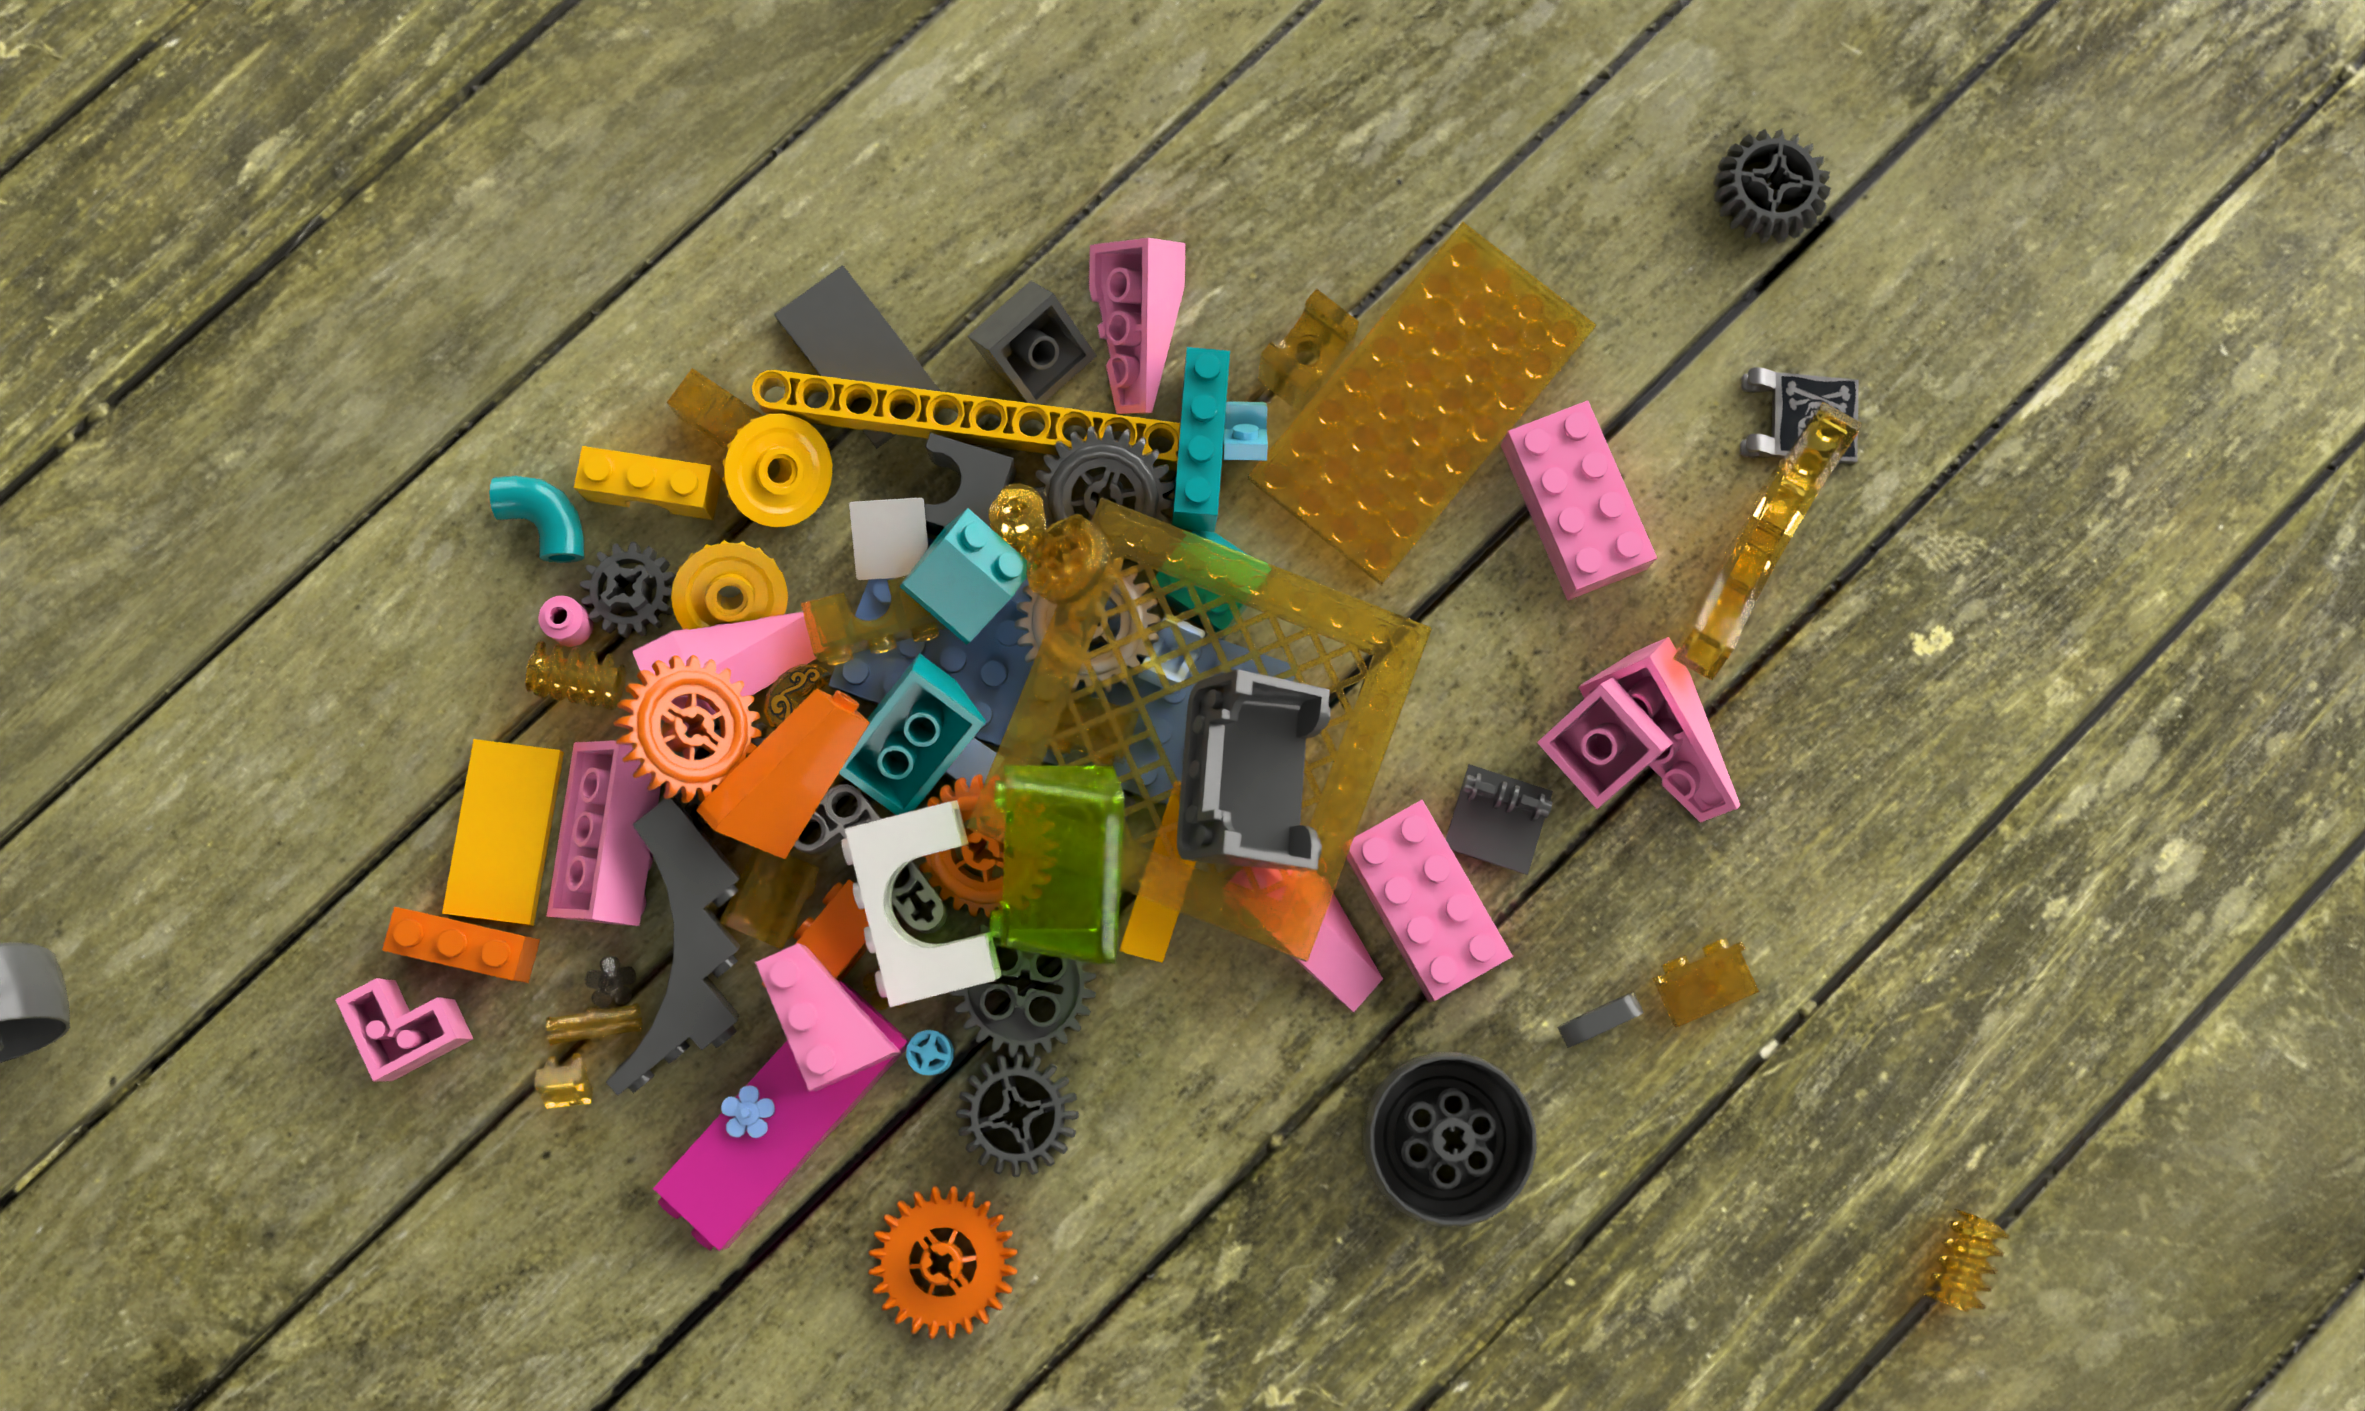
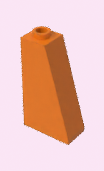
[696,688,870,859]

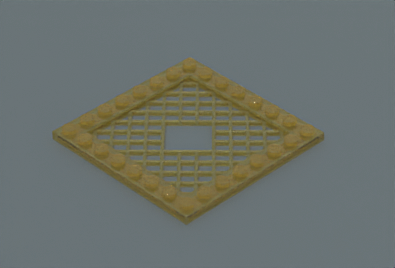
[967,497,1432,962]

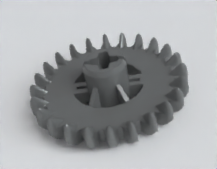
[1032,425,1175,564]

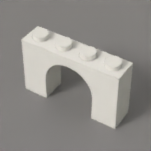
[842,800,1002,1007]

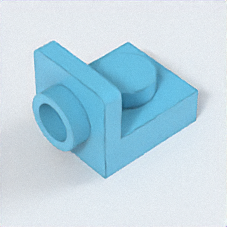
[1223,401,1268,461]

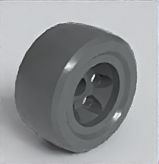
[0,942,70,1063]
[1362,1052,1537,1227]

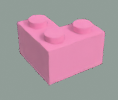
[335,978,473,1082]

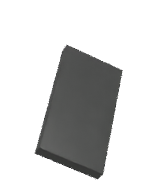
[774,265,941,449]

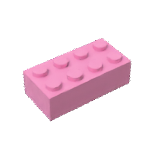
[1501,400,1657,601]
[1341,800,1513,1003]

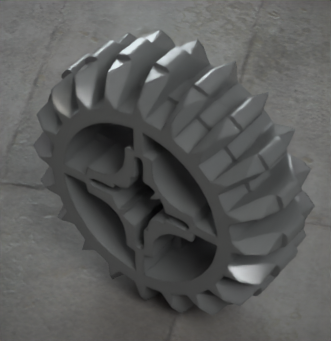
[1713,129,1831,244]
[956,1053,1079,1177]

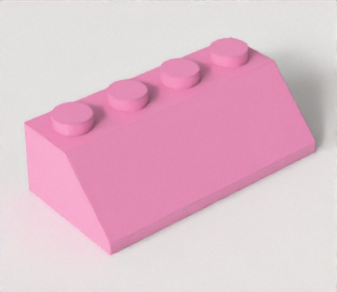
[546,740,661,926]

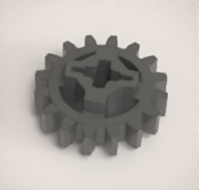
[580,542,676,638]

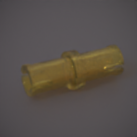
[546,1003,643,1046]

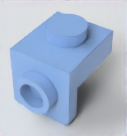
[1138,615,1205,695]

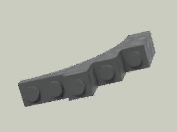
[606,796,741,1096]

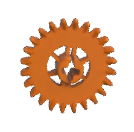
[614,655,762,803]
[919,774,1057,919]
[868,1186,1018,1339]

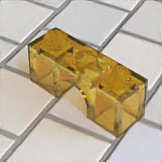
[801,575,947,665]

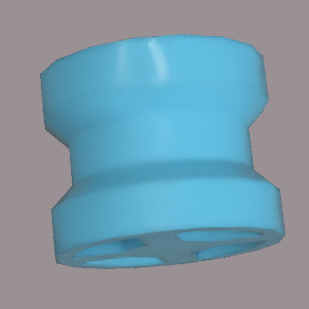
[906,1030,955,1075]

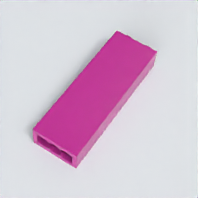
[653,981,910,1251]

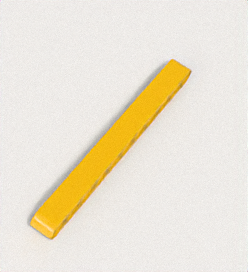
[752,370,1224,471]

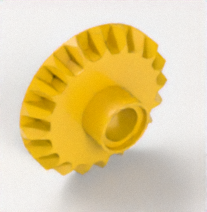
[722,414,833,527]
[671,540,788,630]

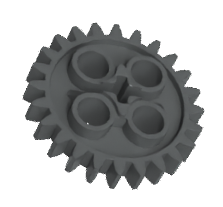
[951,911,1096,1058]

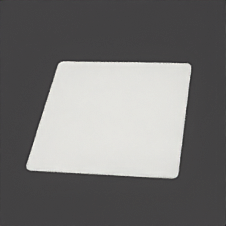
[849,497,928,580]

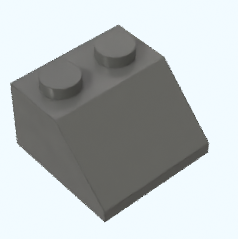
[968,281,1097,405]

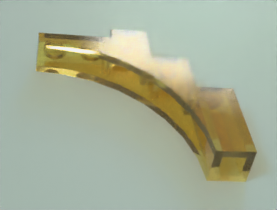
[1673,402,1862,681]

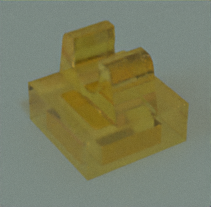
[535,1053,593,1109]

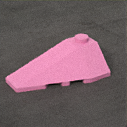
[1089,238,1185,414]
[633,610,832,731]
[1578,637,1740,822]
[1221,866,1383,1013]

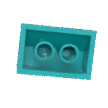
[839,653,986,815]

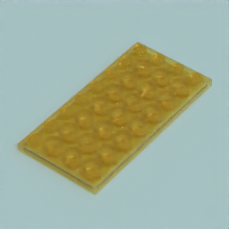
[1248,222,1596,586]

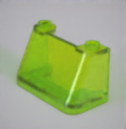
[990,765,1124,964]

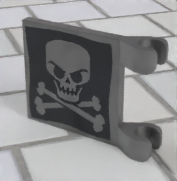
[1740,367,1858,464]

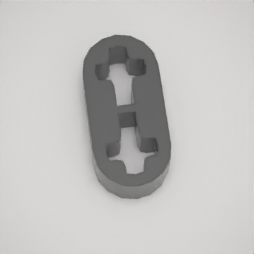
[1558,992,1644,1048]

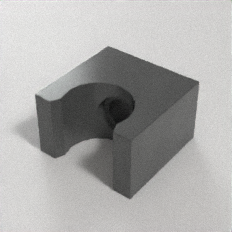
[924,433,1017,536]

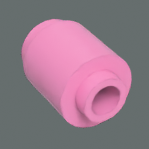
[538,596,593,647]

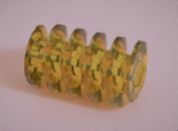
[989,483,1050,571]
[525,641,626,711]
[1924,1209,2010,1314]

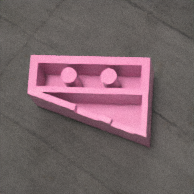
[755,944,902,1091]

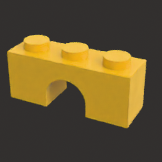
[574,446,721,520]

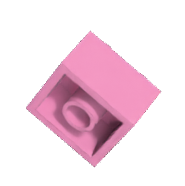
[1537,677,1673,809]

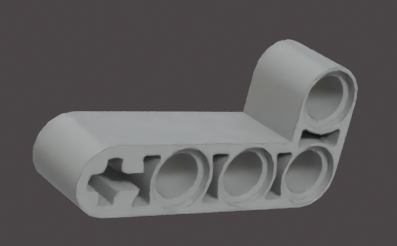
[794,784,948,933]

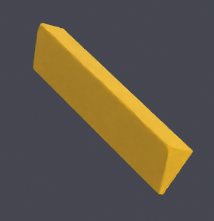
[1119,780,1196,963]

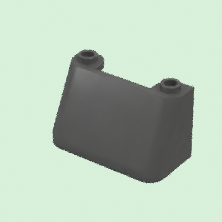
[1177,669,1331,872]

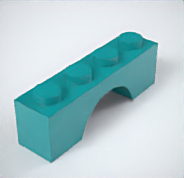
[1171,347,1230,532]

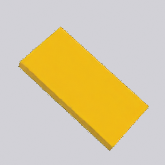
[442,739,564,926]

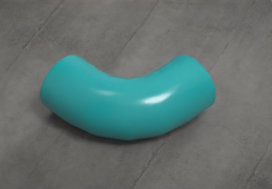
[489,476,584,563]

